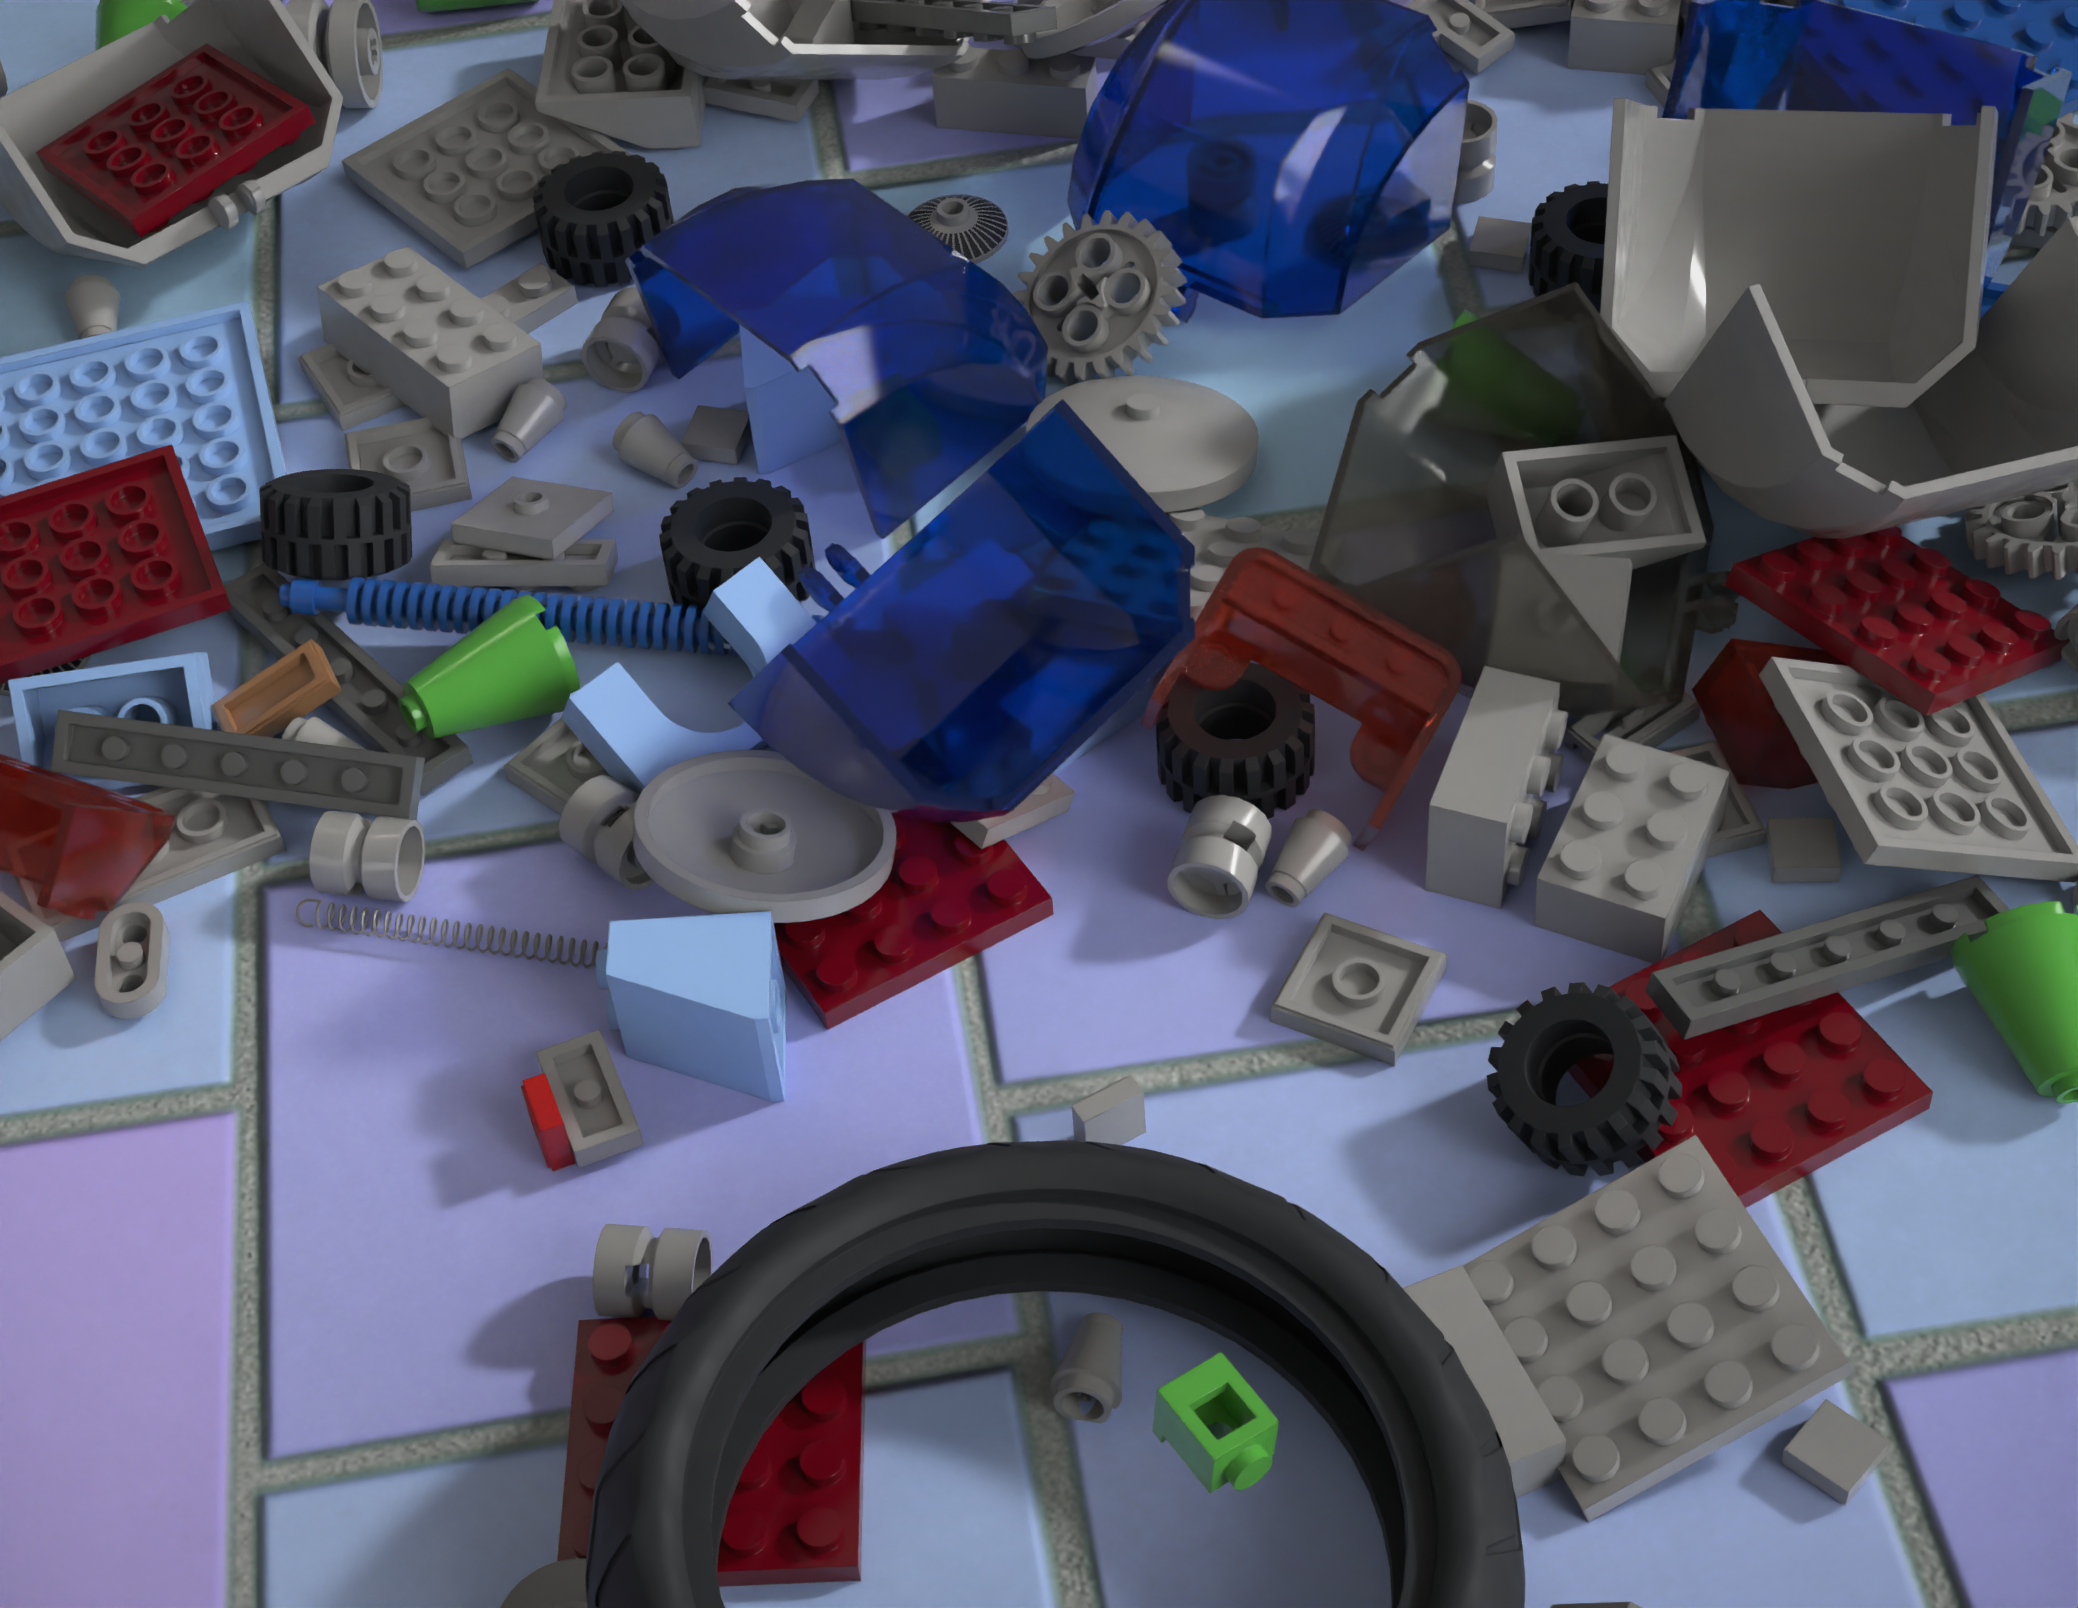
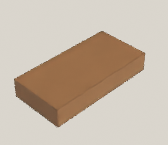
[211,639,342,738]

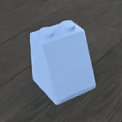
[738,297,896,474]
[596,911,787,1102]

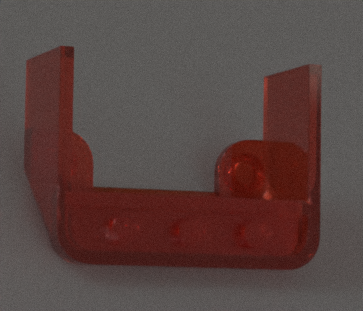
[1140,547,1462,851]
[0,753,176,920]

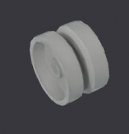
[286,0,383,109]

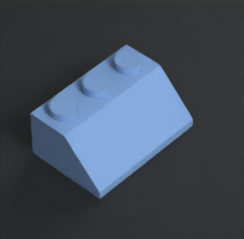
[8,652,217,802]

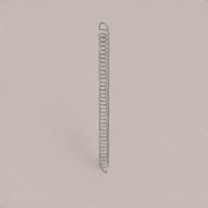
[296,899,608,968]

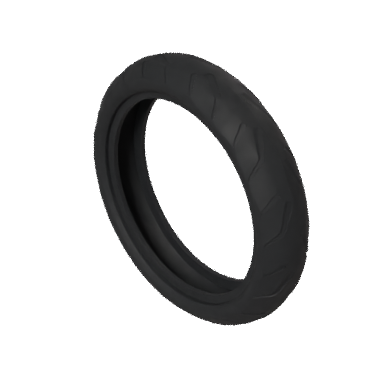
[585,1140,1525,1608]

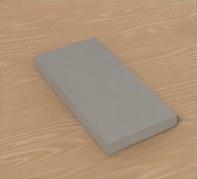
[3,787,286,942]

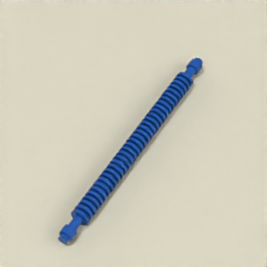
[279,577,914,665]

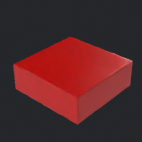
[520,1073,575,1171]

